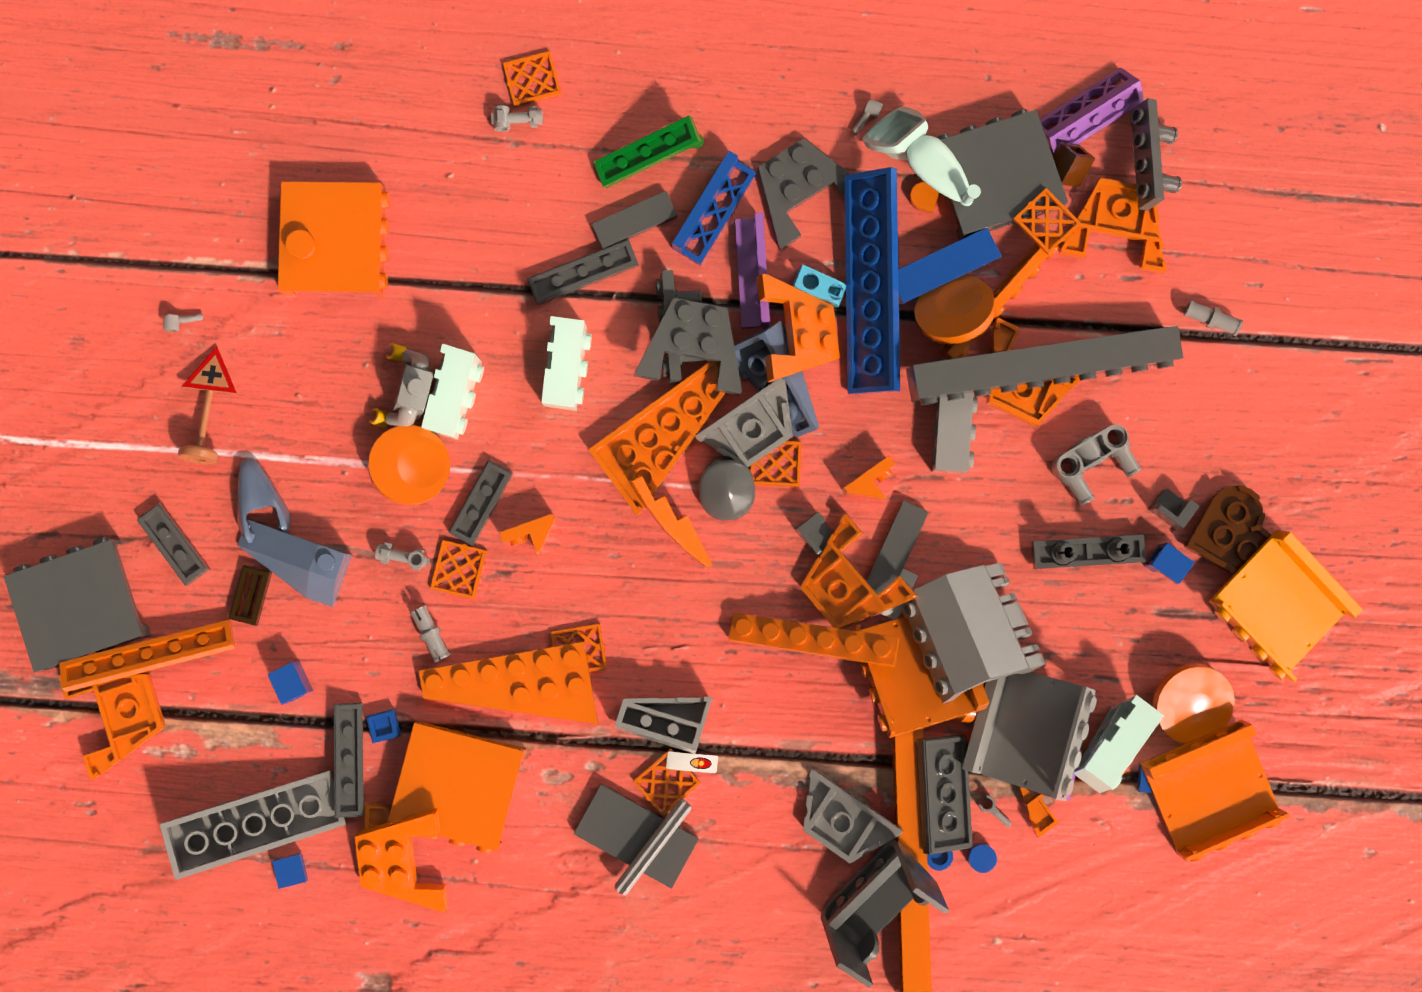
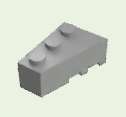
[615,697,713,754]

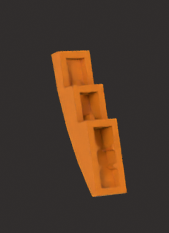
[629,475,712,568]

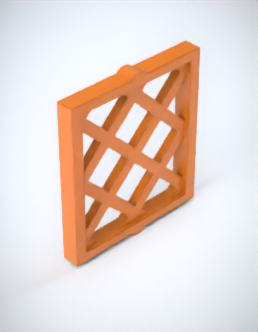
[503,51,562,107]
[1013,188,1081,255]
[750,441,802,487]
[430,540,487,599]
[551,624,608,672]
[633,748,701,817]

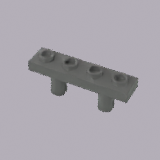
[1131,98,1182,211]
[656,270,706,384]
[1031,534,1146,569]

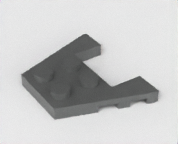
[758,138,849,251]
[634,298,742,395]

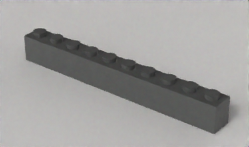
[906,326,1184,405]

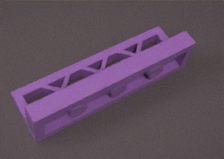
[1040,67,1144,156]
[735,213,770,329]

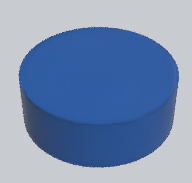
[967,843,997,873]
[927,851,953,871]

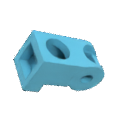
[792,264,846,307]

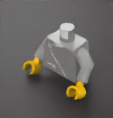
[369,343,434,428]

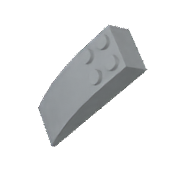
[159,770,346,880]

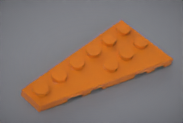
[588,361,726,517]
[419,641,599,724]

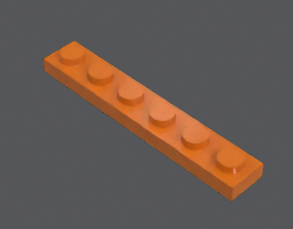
[938,231,1059,360]
[728,613,899,667]
[59,620,236,692]

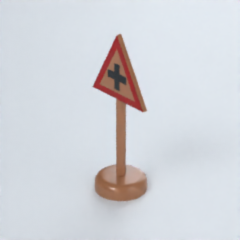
[177,346,237,465]

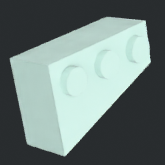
[542,316,592,411]
[421,344,484,440]
[1073,695,1164,793]

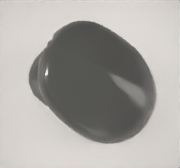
[699,455,755,521]

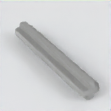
[614,798,692,896]

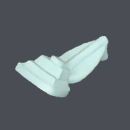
[863,106,981,206]

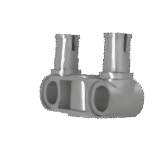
[1051,424,1142,506]

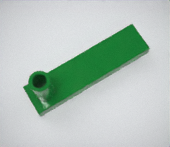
[594,115,704,188]

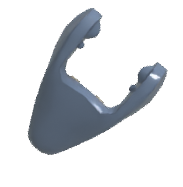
[237,458,291,543]

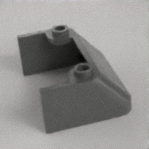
[821,840,949,988]

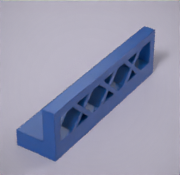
[672,151,756,266]

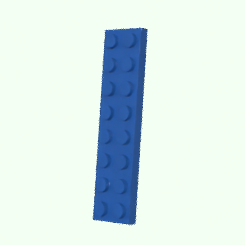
[844,167,900,394]

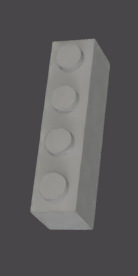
[931,359,978,474]

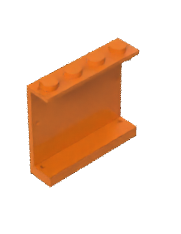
[278,182,390,297]
[854,617,989,738]
[1140,719,1290,862]
[388,721,526,853]

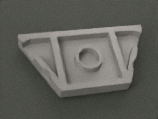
[695,377,793,467]
[803,769,904,863]

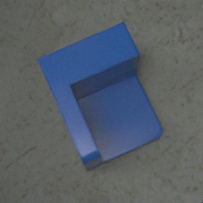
[1144,543,1195,584]
[268,661,314,705]

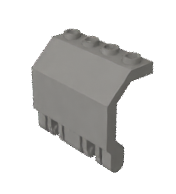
[902,563,1046,704]

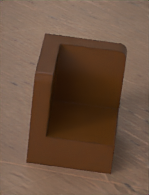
[1053,142,1095,187]

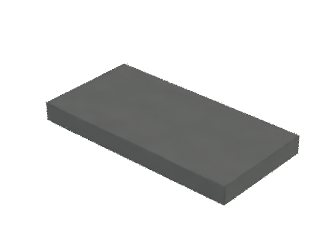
[917,735,973,855]
[574,783,699,889]

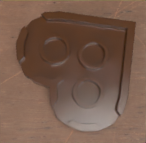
[1184,485,1271,575]

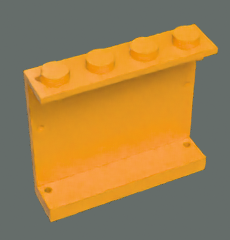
[1209,530,1363,682]

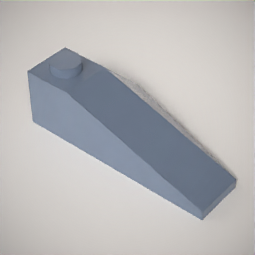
[734,321,819,438]
[238,519,352,607]

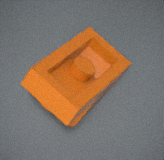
[842,456,895,501]
[499,514,556,555]

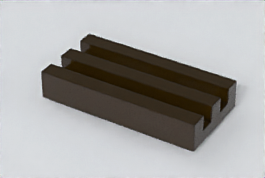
[228,565,272,626]

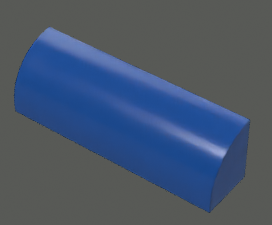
[898,228,1002,304]

